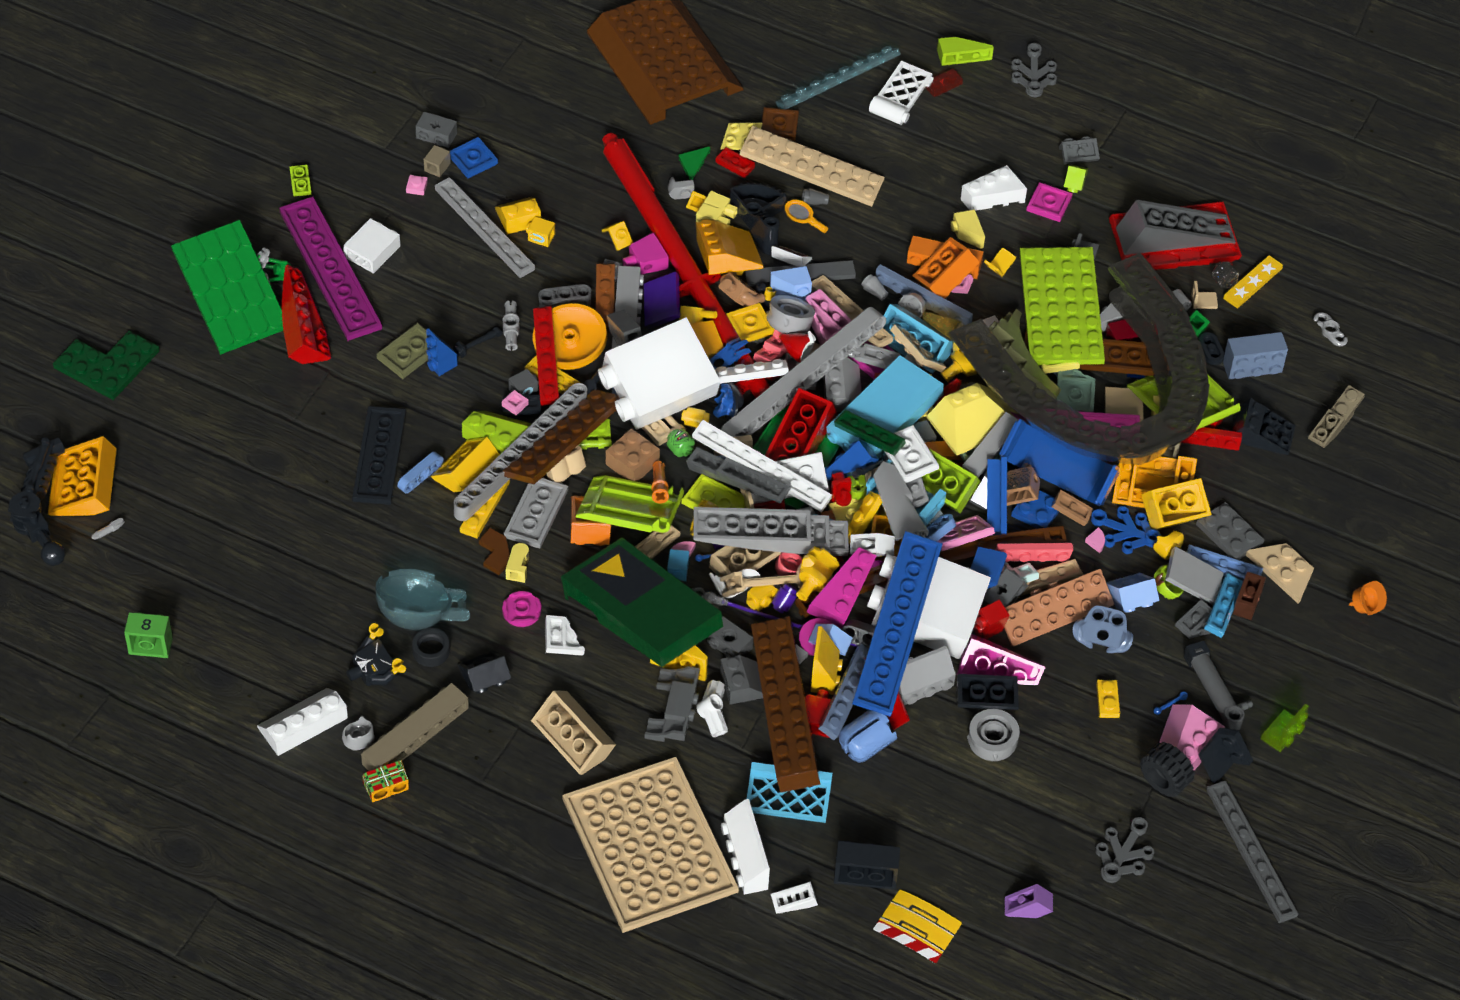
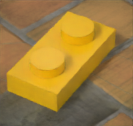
[1096,680,1120,718]

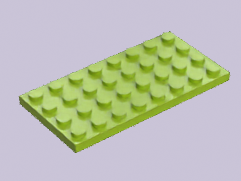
[1020,247,1105,365]

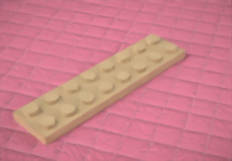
[740,126,885,207]

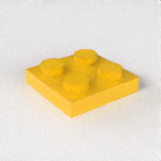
[726,303,775,343]

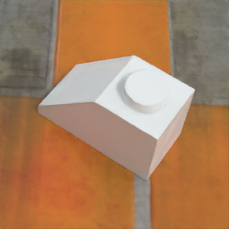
[850,533,895,556]

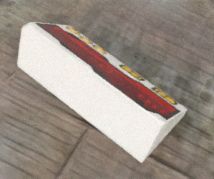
[772,246,812,267]

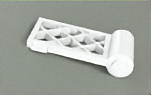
[869,61,934,125]

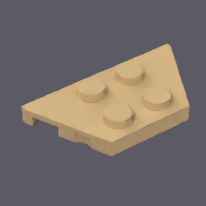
[1246,543,1314,603]

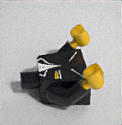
[346,623,406,686]

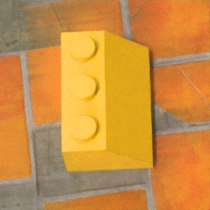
[431,437,500,492]

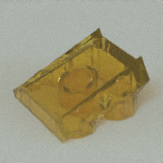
[923,312,965,342]

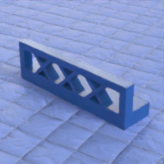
[987,457,1007,536]

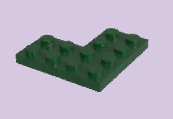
[53,331,160,401]

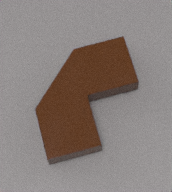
[479,528,510,575]

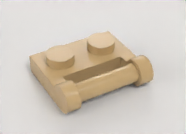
[642,415,686,446]

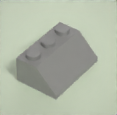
[823,357,862,412]
[899,646,956,705]

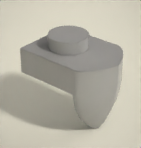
[668,177,694,199]

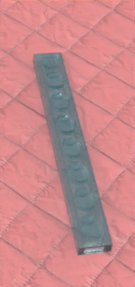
[776,46,900,109]

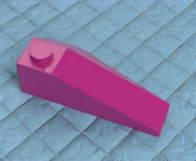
[957,634,1045,685]

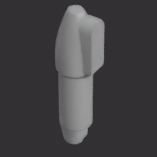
[92,518,125,540]

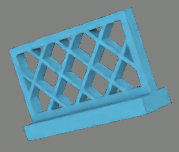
[747,762,832,823]

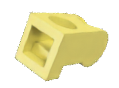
[506,543,529,583]

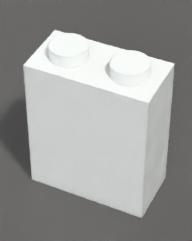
[343,218,400,274]

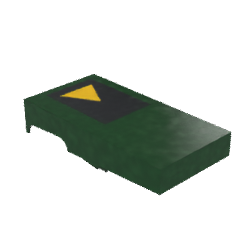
[561,538,723,667]

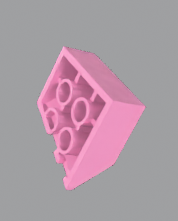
[1160,705,1225,770]

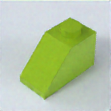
[1064,165,1088,193]

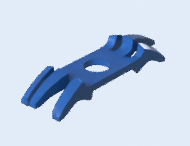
[709,338,751,369]

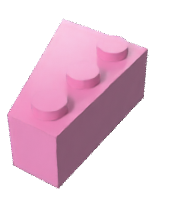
[805,289,852,345]

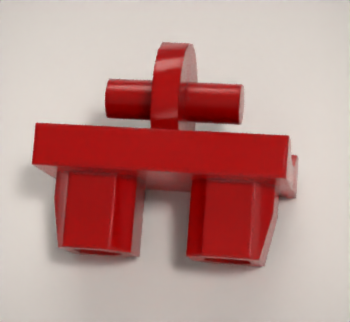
[830,472,852,506]

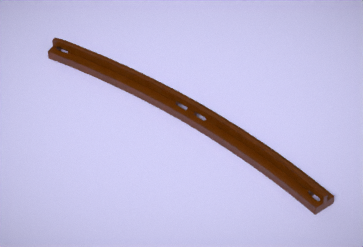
[795,526,1067,618]

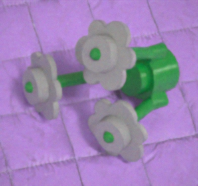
[257,248,291,284]

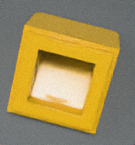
[686,191,707,212]

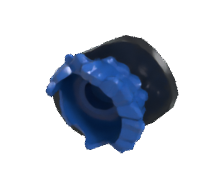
[713,382,744,422]

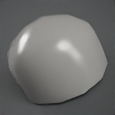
[898,292,926,318]

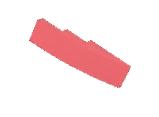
[753,330,787,363]

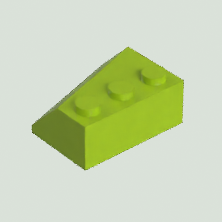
[462,411,531,454]

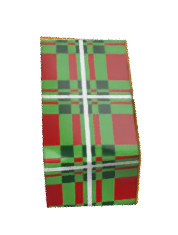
[362,760,409,802]

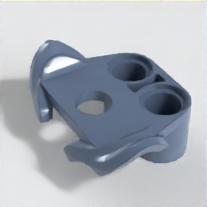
[1073,606,1133,653]

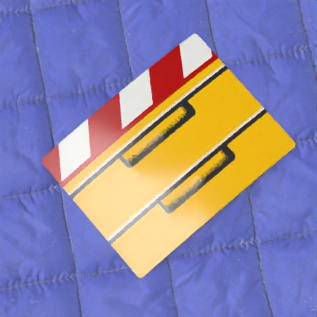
[873,890,962,963]

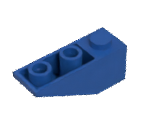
[426,328,457,376]
[825,440,879,481]

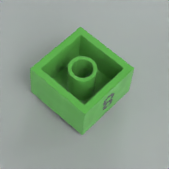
[124,612,173,658]

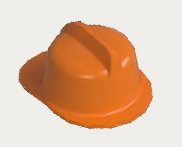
[1349,581,1387,615]

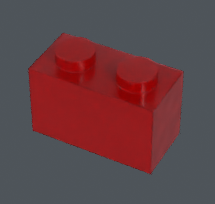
[973,599,1010,639]

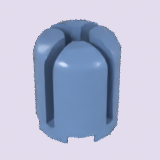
[839,710,897,763]

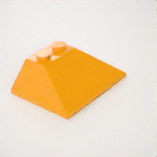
[1112,447,1197,508]

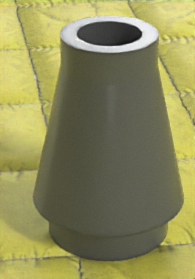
[802,188,829,205]

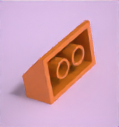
[912,237,980,298]

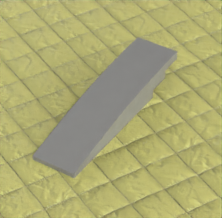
[693,507,849,556]

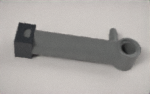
[1184,641,1253,731]

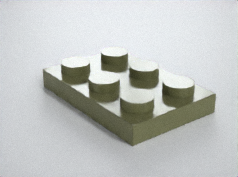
[377,323,428,379]

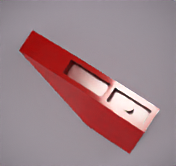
[282,264,331,364]

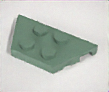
[1056,369,1095,413]

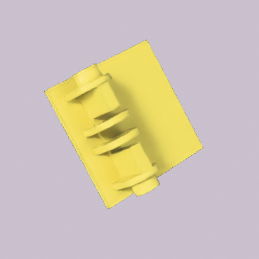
[721,123,762,150]

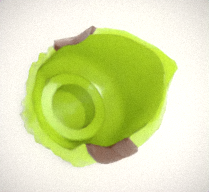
[1154,565,1184,600]

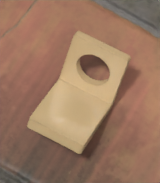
[1191,281,1218,309]

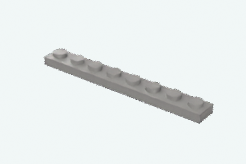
[435,177,535,278]

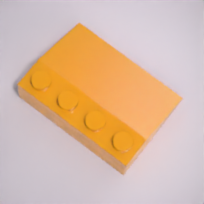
[696,219,763,275]
[48,436,117,516]

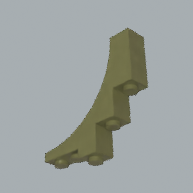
[987,308,1061,409]

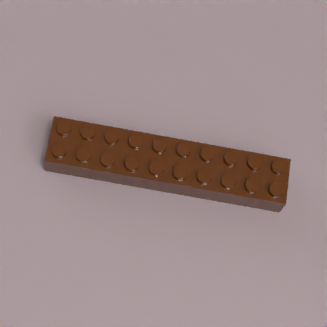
[751,616,821,793]

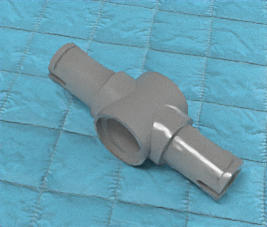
[503,301,520,351]

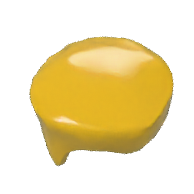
[1153,531,1184,560]

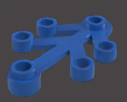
[1091,506,1161,554]

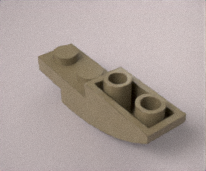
[1308,385,1365,448]

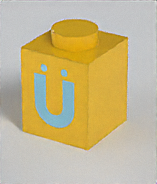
[526,217,555,247]

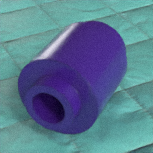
[771,583,798,613]

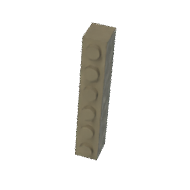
[361,683,469,771]

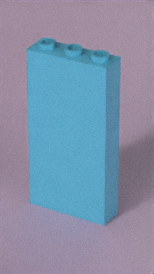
[826,355,944,458]

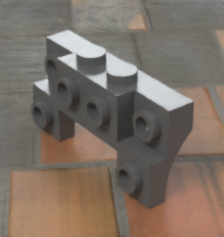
[645,666,700,742]

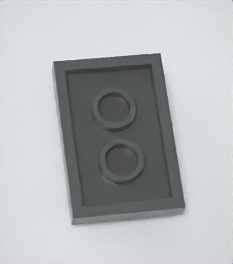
[1196,502,1264,560]

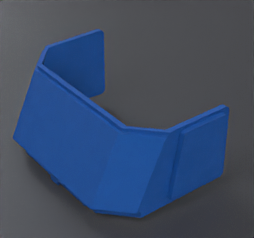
[999,419,1120,506]

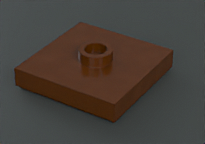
[761,107,799,141]

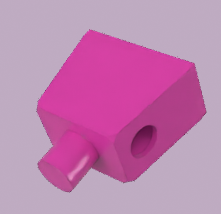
[622,233,669,274]

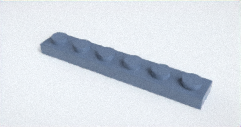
[876,264,973,327]
[818,643,869,740]

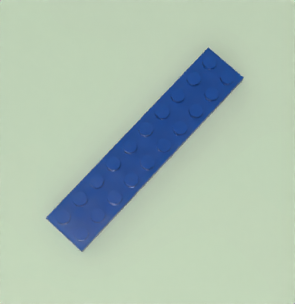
[852,531,942,717]

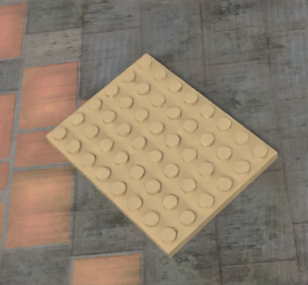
[562,757,739,933]

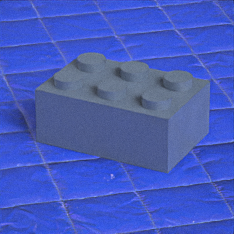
[1223,332,1288,379]

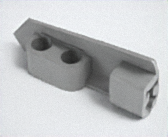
[873,461,929,541]

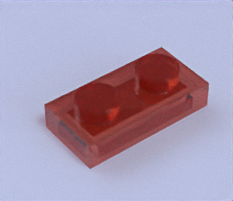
[925,69,963,97]

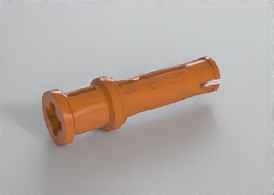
[651,461,669,504]

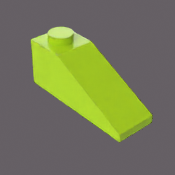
[937,37,994,66]

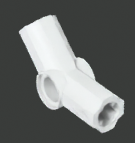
[696,680,728,737]

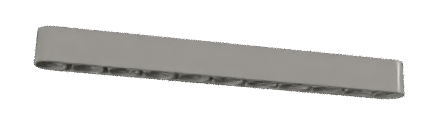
[721,307,886,437]
[454,383,587,521]

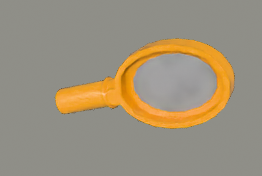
[785,200,828,233]

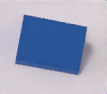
[970,547,1007,589]

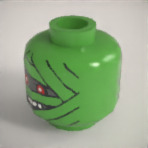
[667,429,695,457]

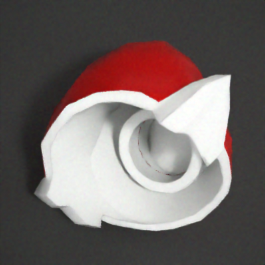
[779,331,816,366]

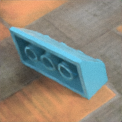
[883,304,956,373]

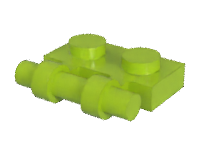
[578,419,612,450]

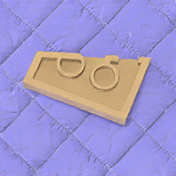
[890,325,946,372]

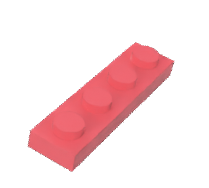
[995,543,1073,562]

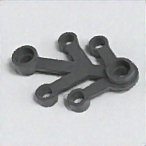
[1011,43,1057,97]
[1095,817,1154,883]

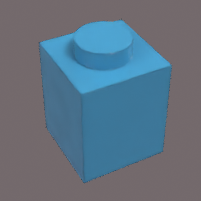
[667,549,689,581]

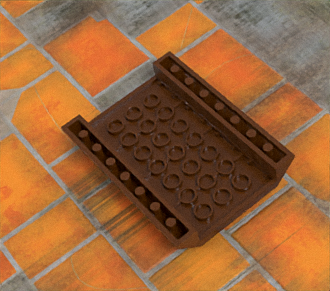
[587,0,743,125]

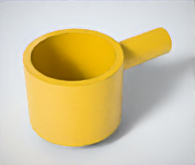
[679,306,717,323]

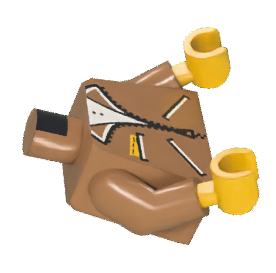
[718,271,776,307]

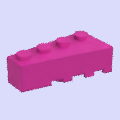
[807,547,877,629]

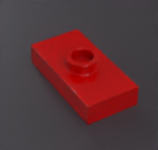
[716,147,755,178]

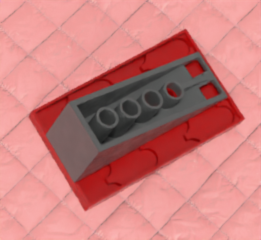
[1109,200,1242,273]

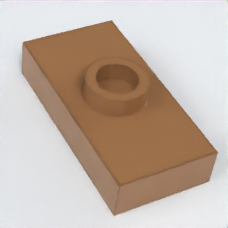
[1052,490,1093,526]

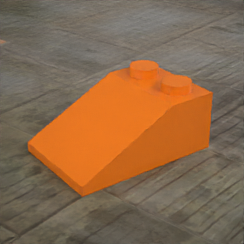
[571,496,611,546]

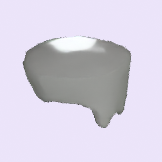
[342,716,375,750]

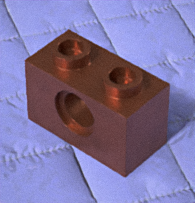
[1233,571,1266,620]

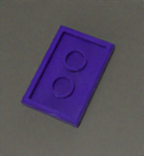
[644,272,680,330]

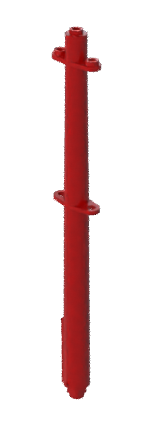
[602,133,779,399]

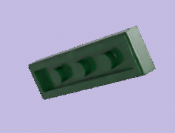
[834,409,906,456]

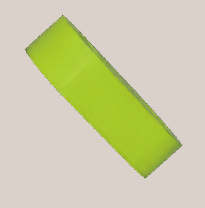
[847,475,867,500]

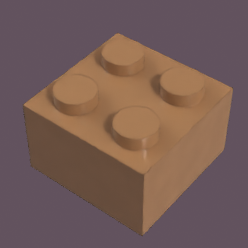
[606,428,660,482]

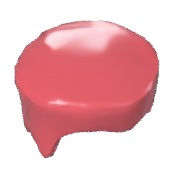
[775,552,803,576]

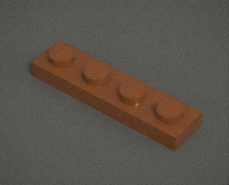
[596,264,615,329]

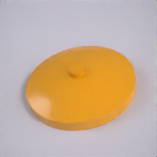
[533,303,607,370]

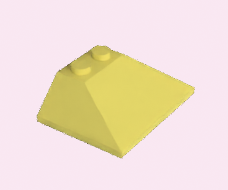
[927,383,1014,456]

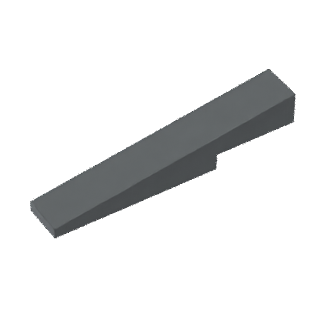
[686,447,791,503]

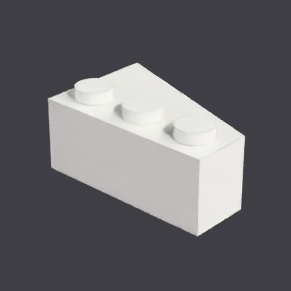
[961,165,1027,211]

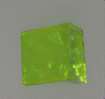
[1261,704,1309,752]

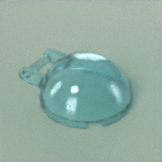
[375,569,470,630]

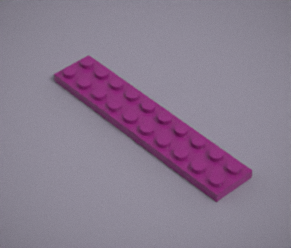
[279,197,382,341]

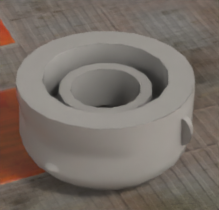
[766,295,815,334]
[967,709,1020,761]

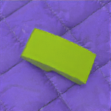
[290,165,312,197]

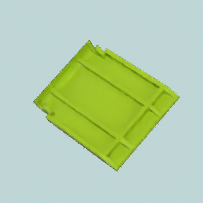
[1127,359,1240,436]
[576,475,684,533]

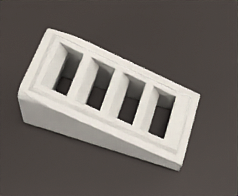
[771,882,818,914]

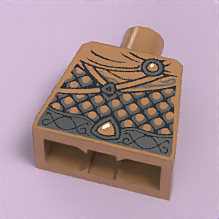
[1007,463,1040,506]

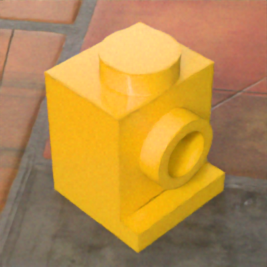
[746,585,778,611]

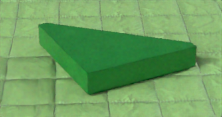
[679,147,710,180]

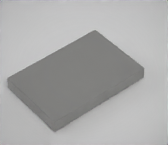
[1165,546,1223,606]

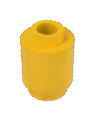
[681,407,710,428]

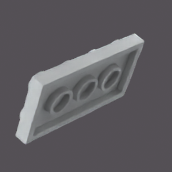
[504,478,568,549]

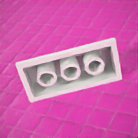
[257,688,348,756]
[721,799,770,894]

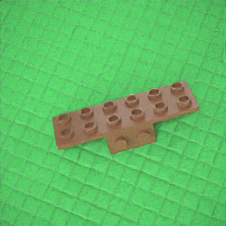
[1004,569,1114,646]

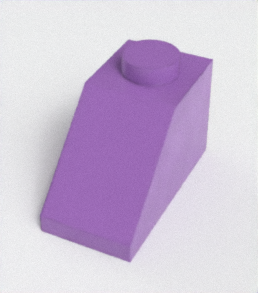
[1005,884,1053,918]

